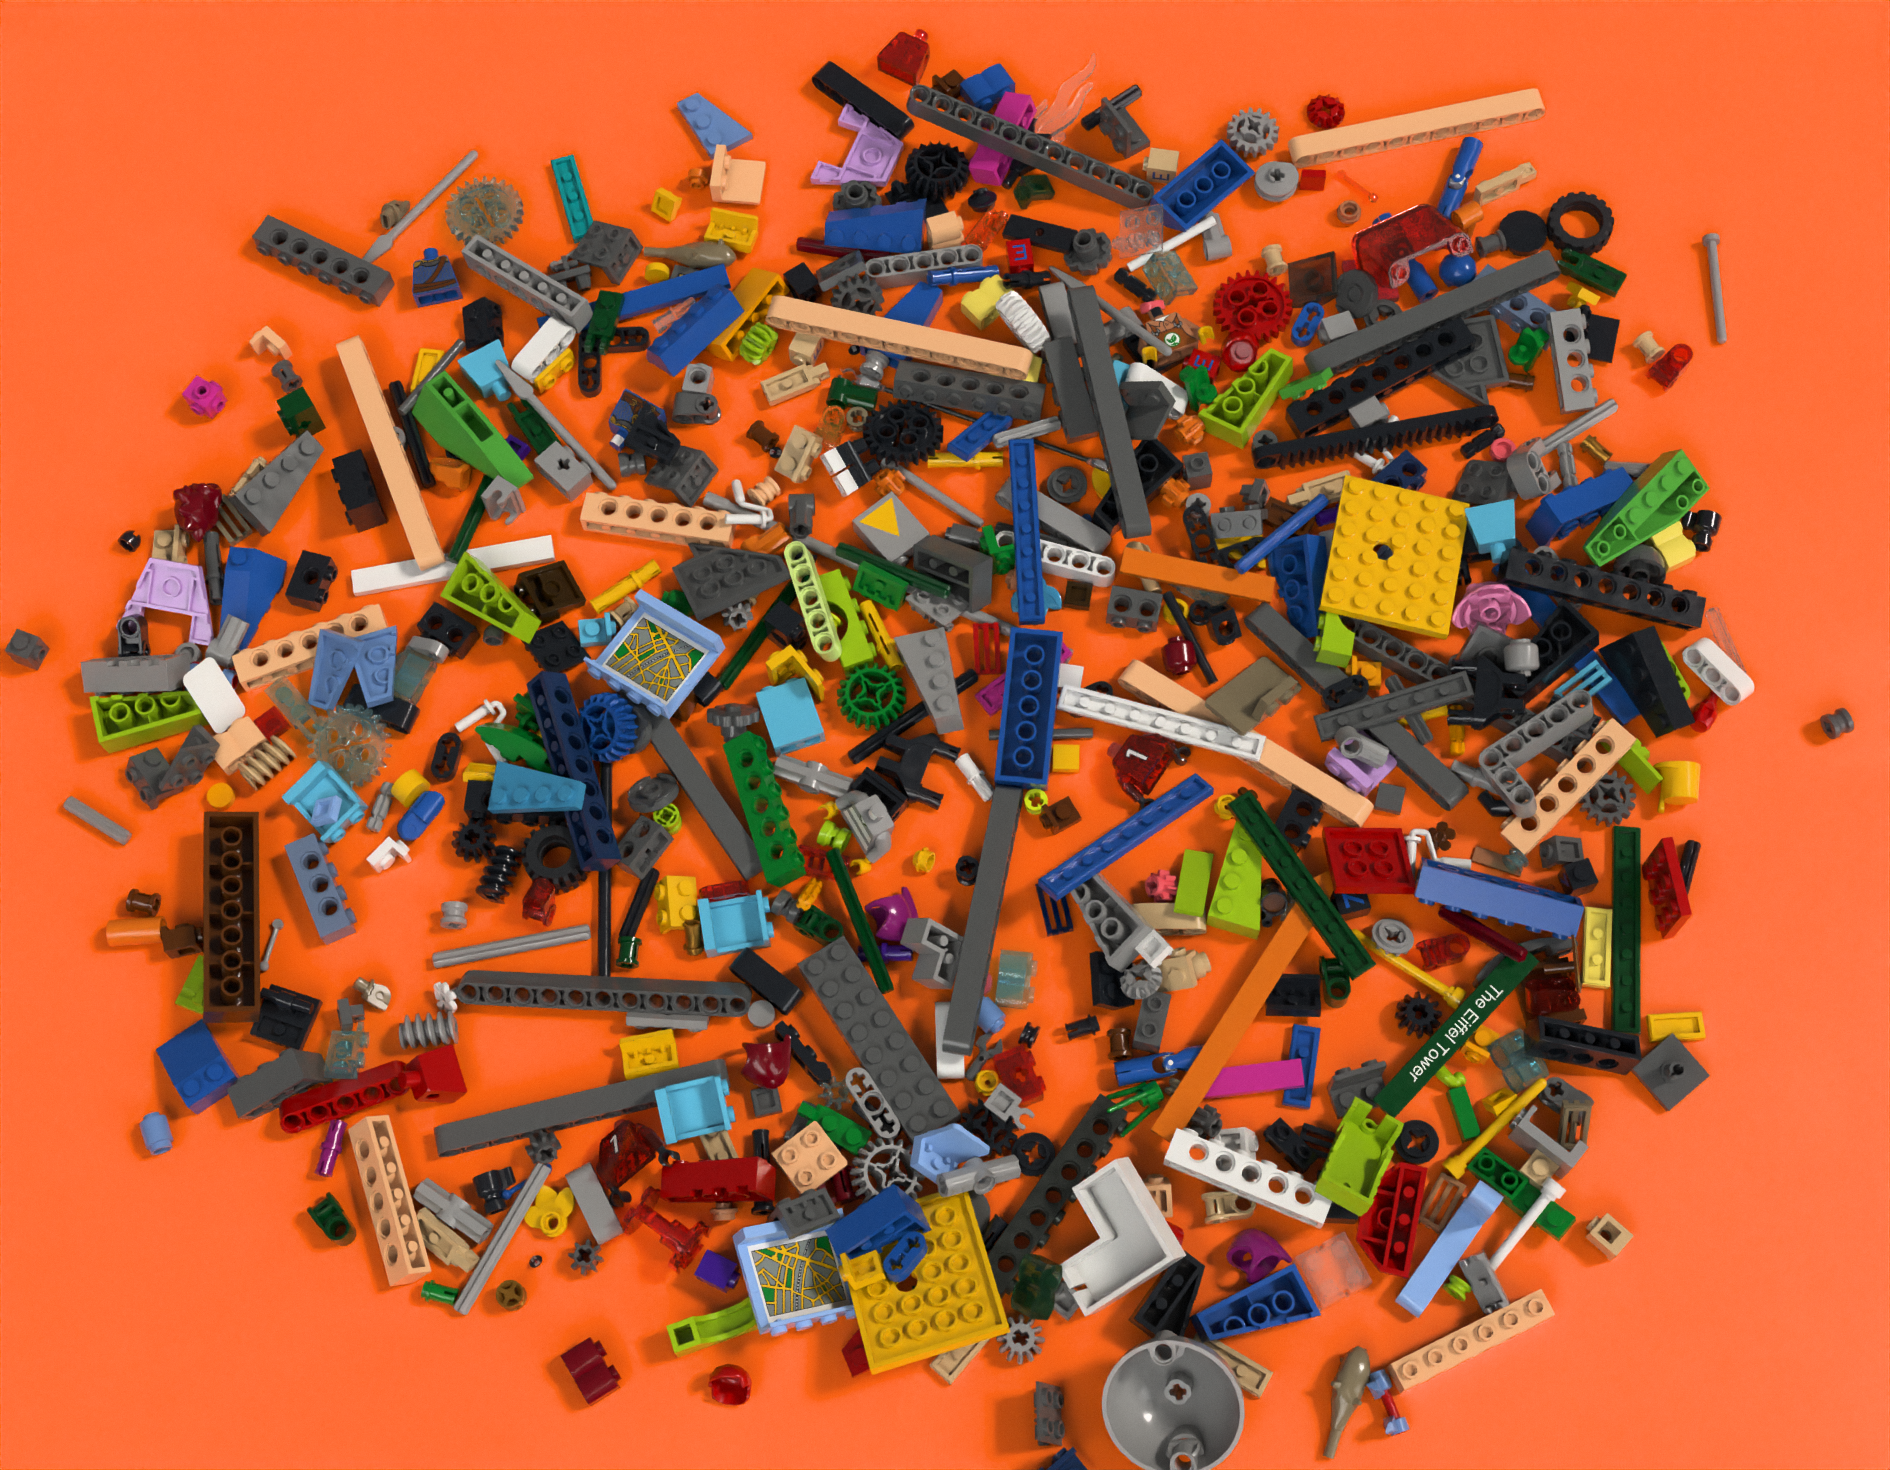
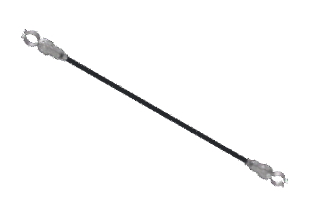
[838,368,1108,473]

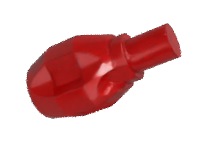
[1690,691,1719,733]

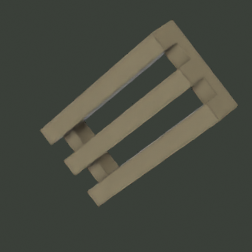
[216,494,253,547]
[1557,1100,1592,1150]

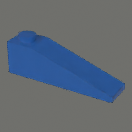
[1267,534,1328,639]
[219,547,288,651]

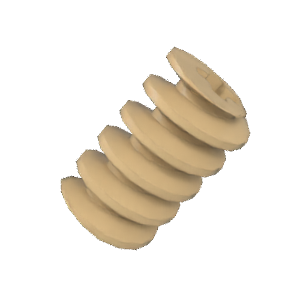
[238,735,297,791]

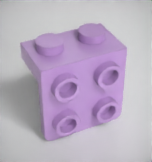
[1324,730,1397,797]

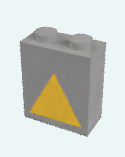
[852,491,930,567]

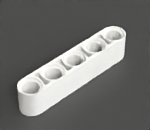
[995,531,1115,587]

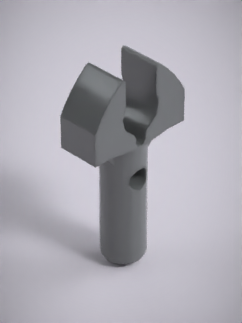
[965,1033,1003,1081]

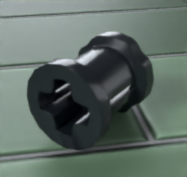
[955,856,979,886]

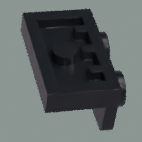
[1089,951,1135,1010]

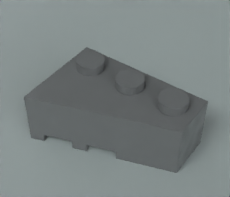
[913,535,993,614]
[227,1048,333,1120]

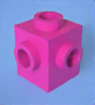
[182,375,227,419]

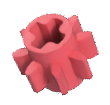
[1145,869,1178,903]

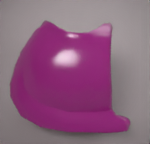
[864,887,919,941]
[1226,1228,1292,1284]

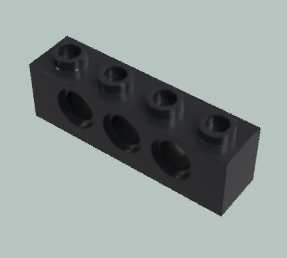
[463,780,567,827]
[1523,1015,1642,1075]

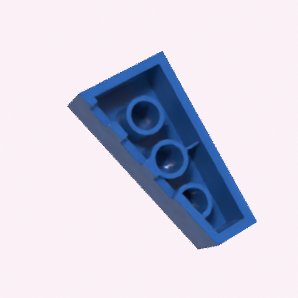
[1525,467,1634,547]

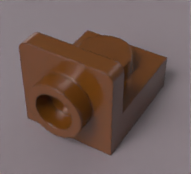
[932,69,965,99]
[1039,796,1081,835]

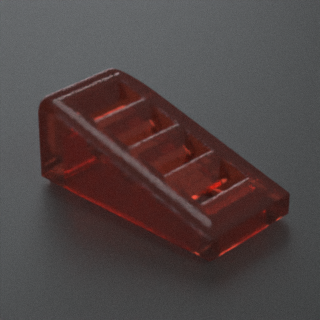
[798,844,851,882]

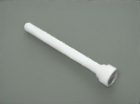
[1489,1176,1567,1271]

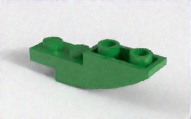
[475,722,553,774]
[1467,1146,1576,1242]

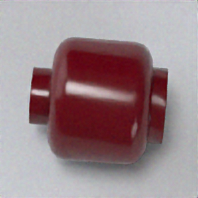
[1161,636,1197,676]

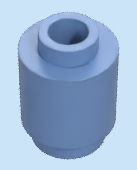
[978,996,1006,1034]
[139,1112,174,1155]

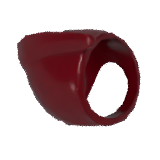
[741,1034,791,1090]

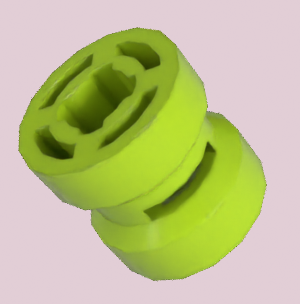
[653,803,682,836]
[816,820,852,854]

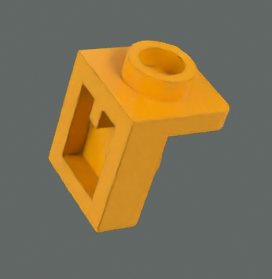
[1344,655,1381,690]
[1459,1024,1500,1065]

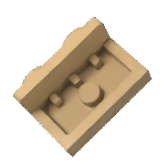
[1138,947,1198,993]

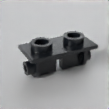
[1263,1117,1319,1175]

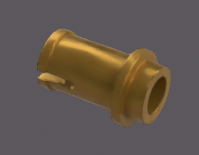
[1580,435,1613,466]
[683,919,704,956]

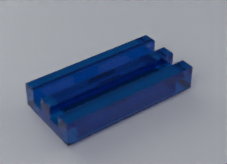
[1035,884,1074,937]

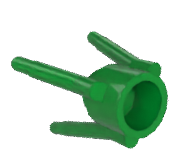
[1106,1081,1164,1137]

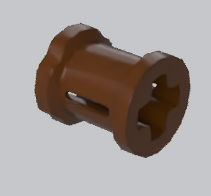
[746,420,780,452]
[126,888,161,917]
[1106,1028,1133,1061]

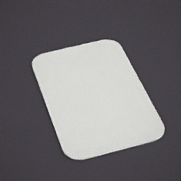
[183,657,245,733]

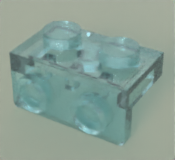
[1142,251,1198,306]
[324,1022,369,1079]

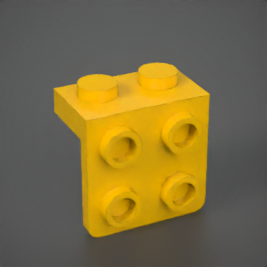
[765,644,825,702]

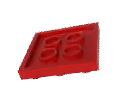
[1322,827,1416,894]
[1642,837,1692,939]

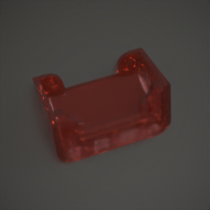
[1351,203,1474,289]

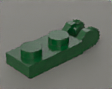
[1556,248,1627,298]
[584,290,625,355]
[506,399,562,456]

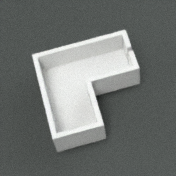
[1057,1157,1186,1317]

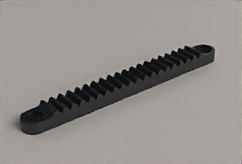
[1251,405,1499,470]

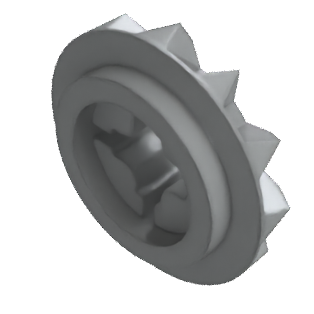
[1371,919,1414,957]
[1120,960,1163,999]

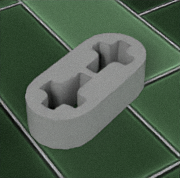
[406,636,450,663]

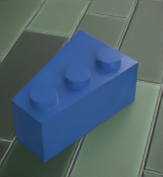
[825,1184,932,1260]

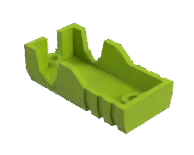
[1315,1096,1404,1216]

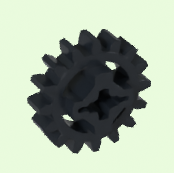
[960,1097,1019,1158]

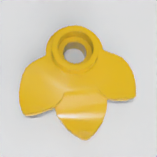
[524,1185,575,1237]

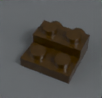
[514,560,586,624]

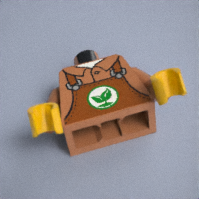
[1137,307,1215,369]

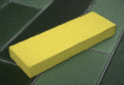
[1581,906,1612,989]

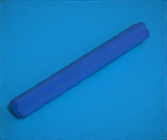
[1234,494,1329,574]

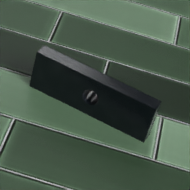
[1002,214,1078,255]

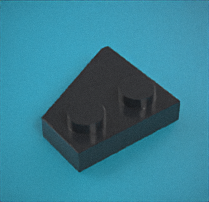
[624,403,681,466]

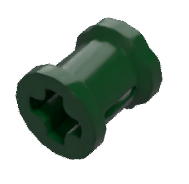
[616,936,642,969]

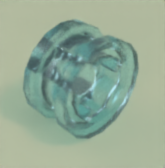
[1502,848,1529,874]

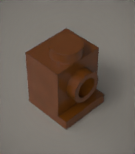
[161,923,203,959]

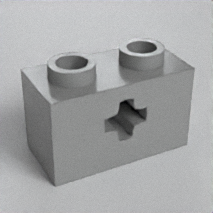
[534,441,593,502]

